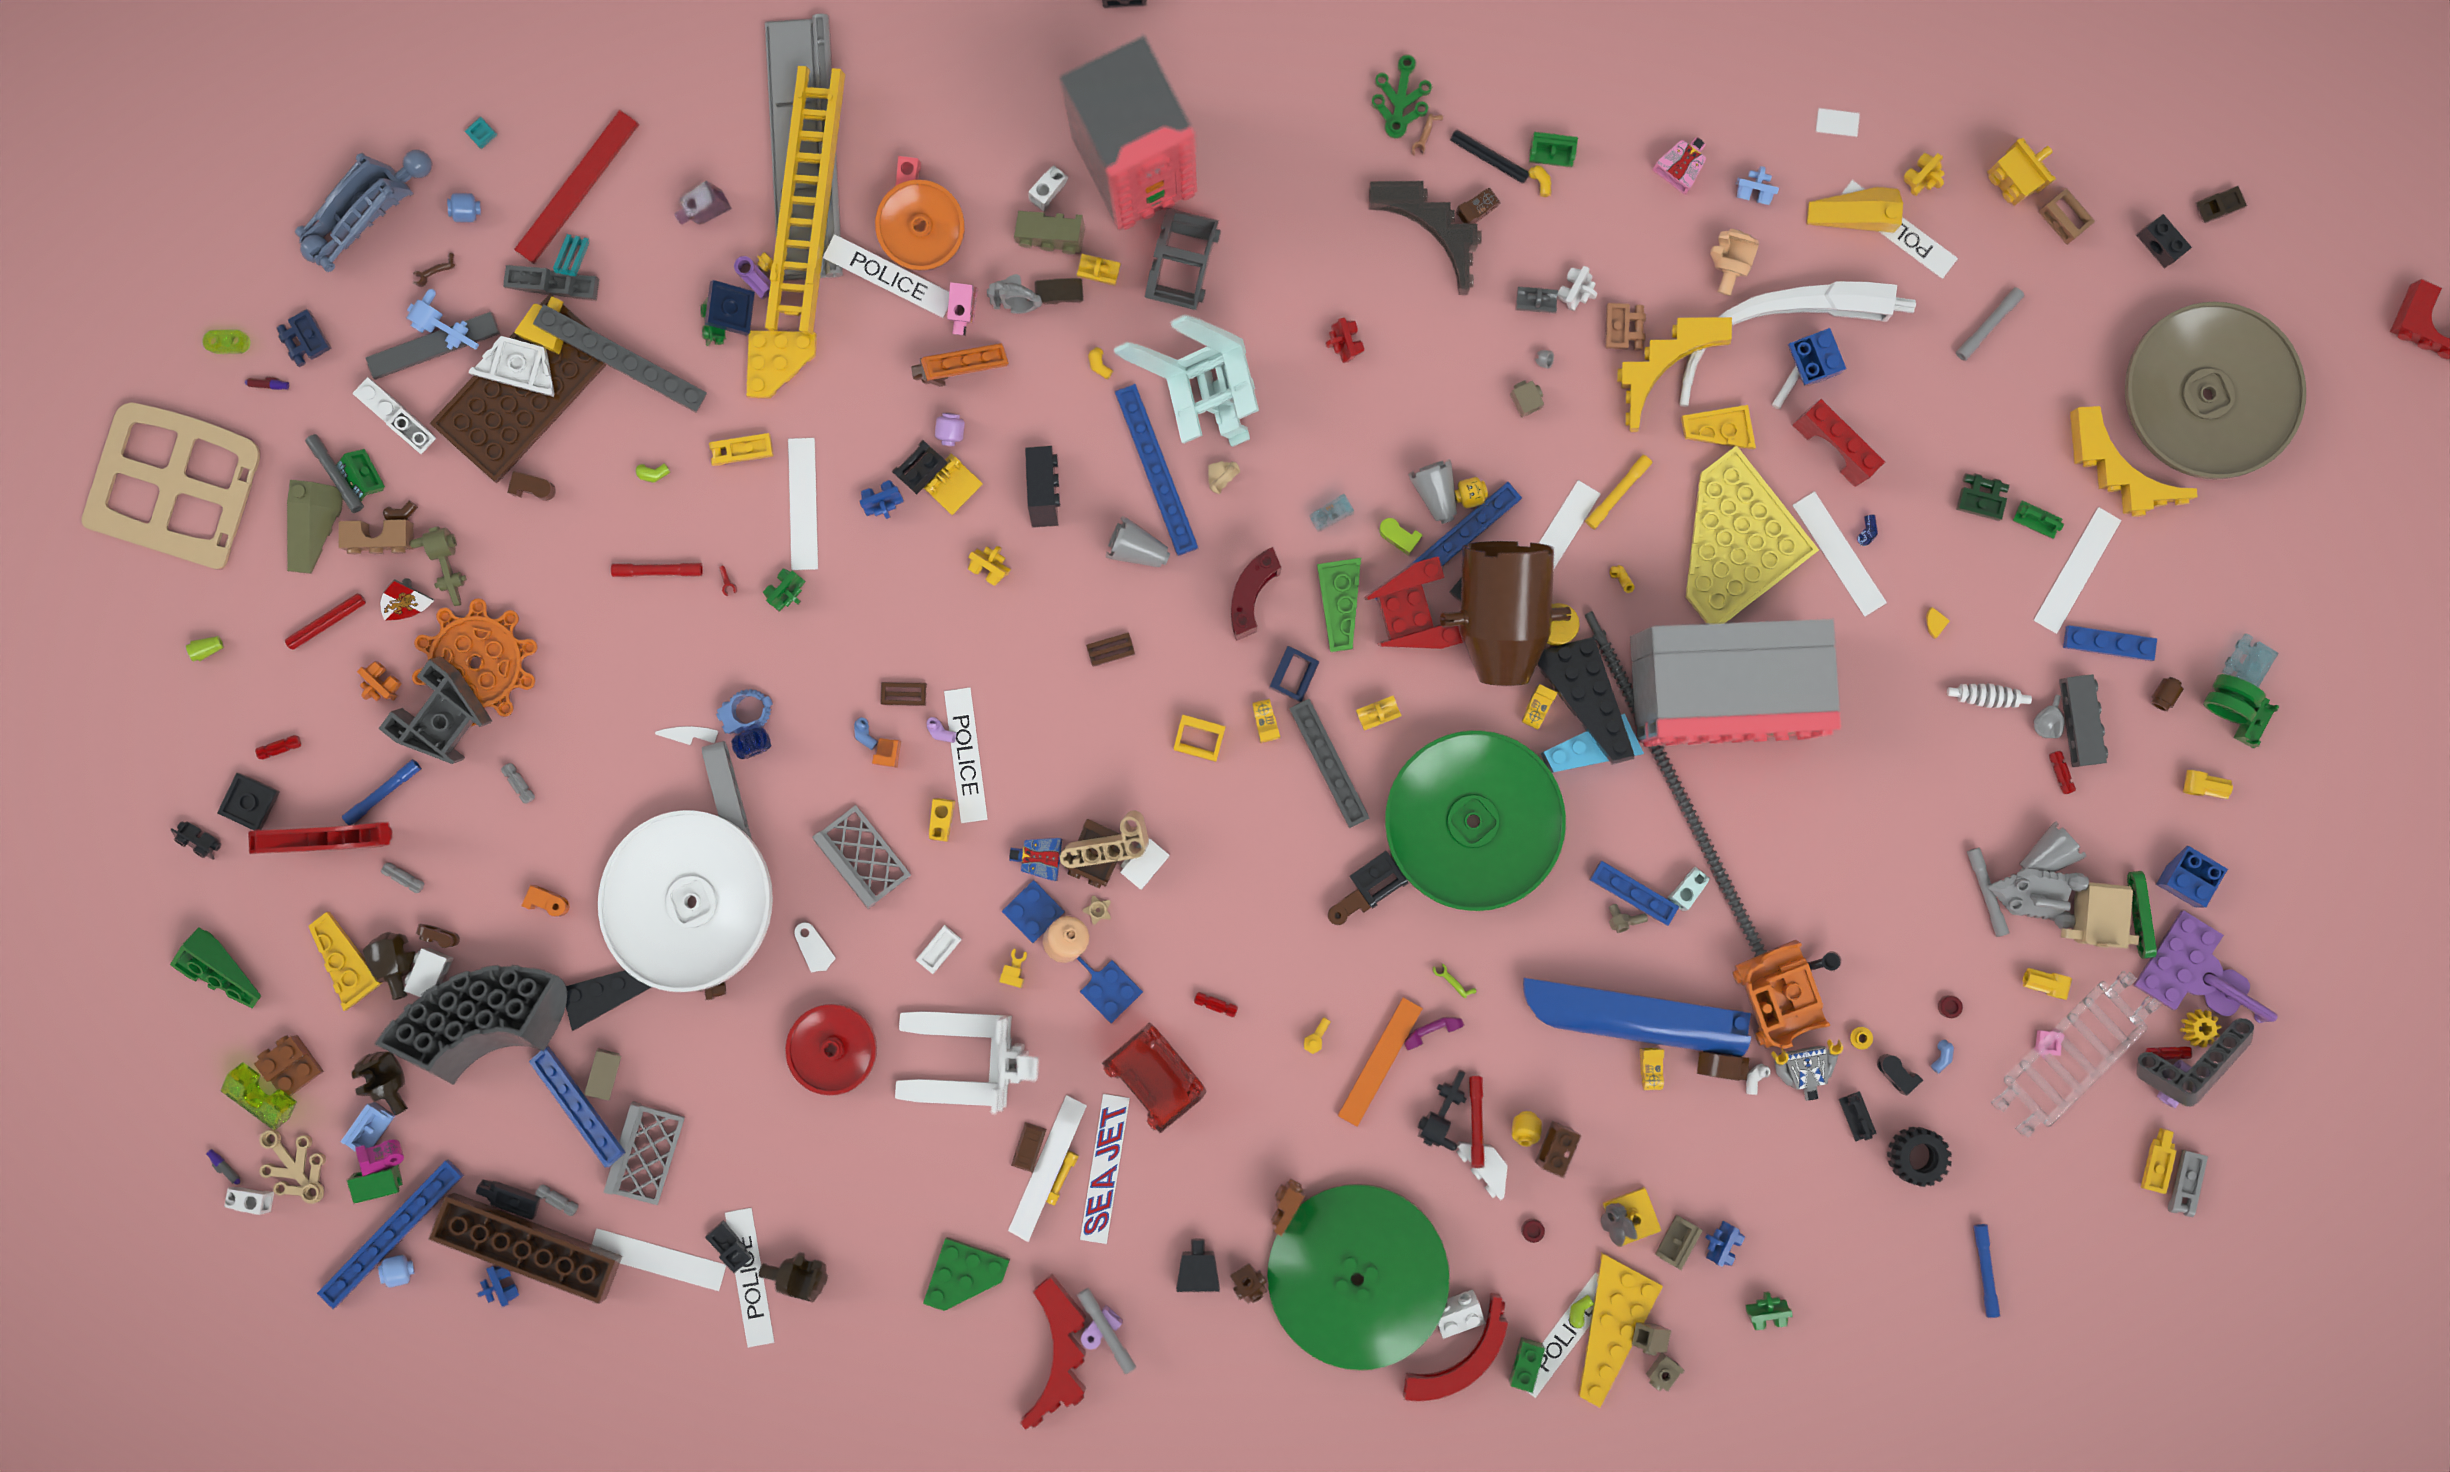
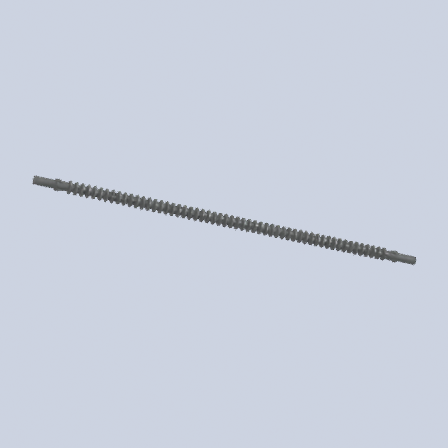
[1585,611,1767,957]

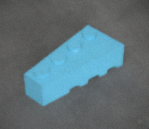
[1540,713,1644,773]

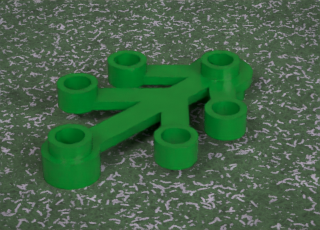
[1371,55,1432,139]

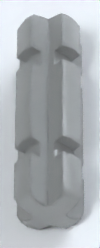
[501,763,535,804]
[381,863,424,893]
[535,1185,579,1216]

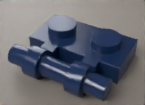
[276,309,332,367]

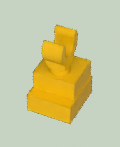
[999,949,1027,988]

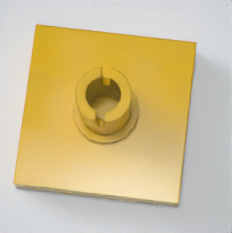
[1602,1187,1662,1245]

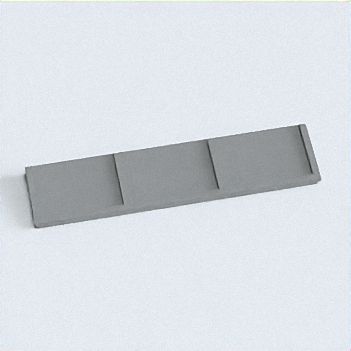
[765,14,843,280]

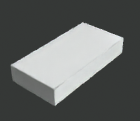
[916,925,962,974]

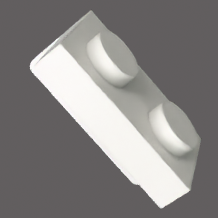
[1438,1290,1486,1339]

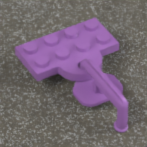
[2133,910,2278,1023]

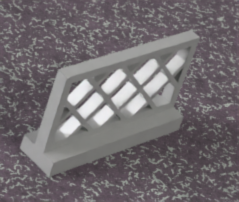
[812,805,911,909]
[603,1102,685,1205]

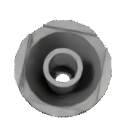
[1408,459,1457,524]
[1106,516,1170,567]
[2019,822,2087,872]

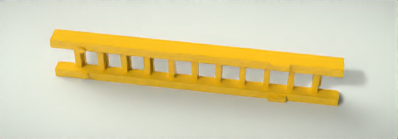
[765,66,845,335]

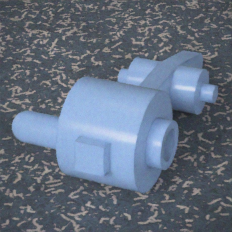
[406,289,479,350]

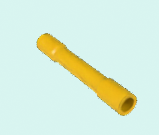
[1585,455,1653,530]

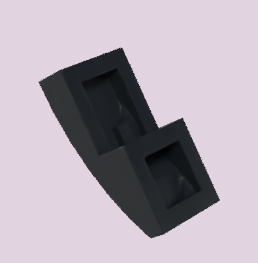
[705,1220,751,1273]

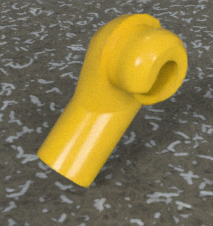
[1088,347,1113,380]

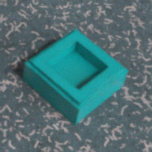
[465,117,497,149]

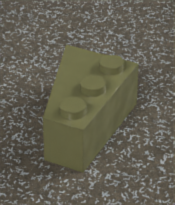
[1014,211,1085,255]

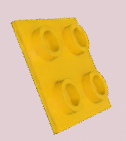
[924,454,983,515]

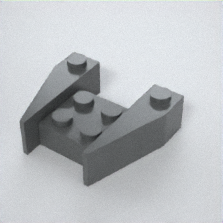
[378,656,492,764]

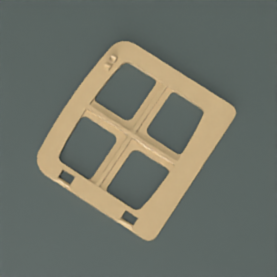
[81,403,260,569]

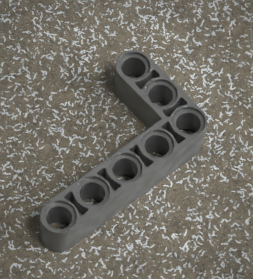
[2136,1018,2254,1106]

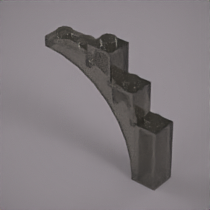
[1369,181,1482,295]

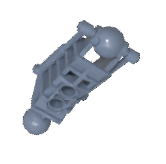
[295,150,432,272]

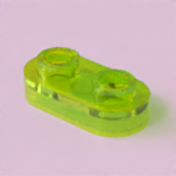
[203,330,250,354]

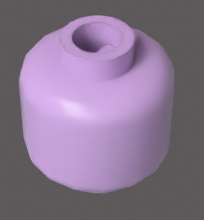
[935,413,965,446]

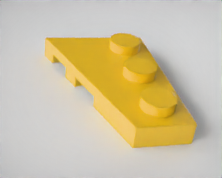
[1681,405,1756,450]

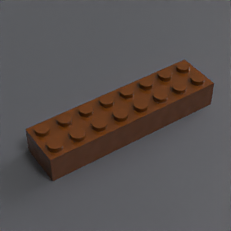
[428,1193,622,1304]

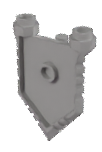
[1987,868,2089,929]

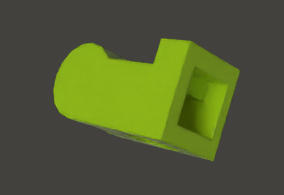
[1379,518,1422,556]

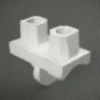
[1558,266,1598,311]

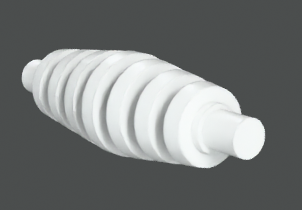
[1947,683,2032,708]

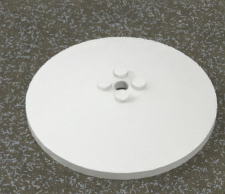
[598,810,773,992]

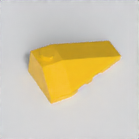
[1807,187,1903,233]

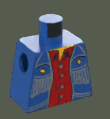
[1009,838,1062,881]

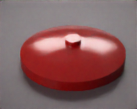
[785,1004,877,1095]

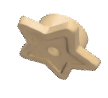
[1083,896,1111,925]

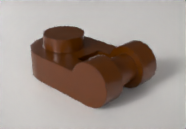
[416,924,460,948]

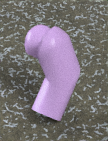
[926,717,956,743]

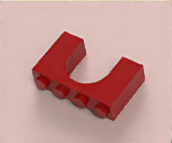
[2390,279,2450,359]
[1792,399,1885,487]

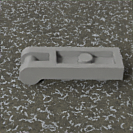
[2168,1150,2208,1217]

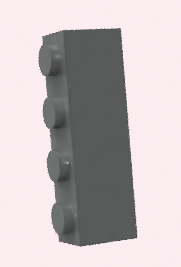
[2059,674,2108,767]

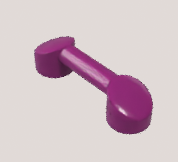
[1404,1017,1465,1051]

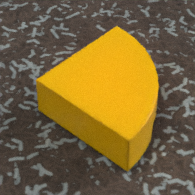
[1926,607,1950,639]

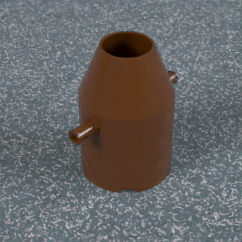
[1440,541,1571,686]

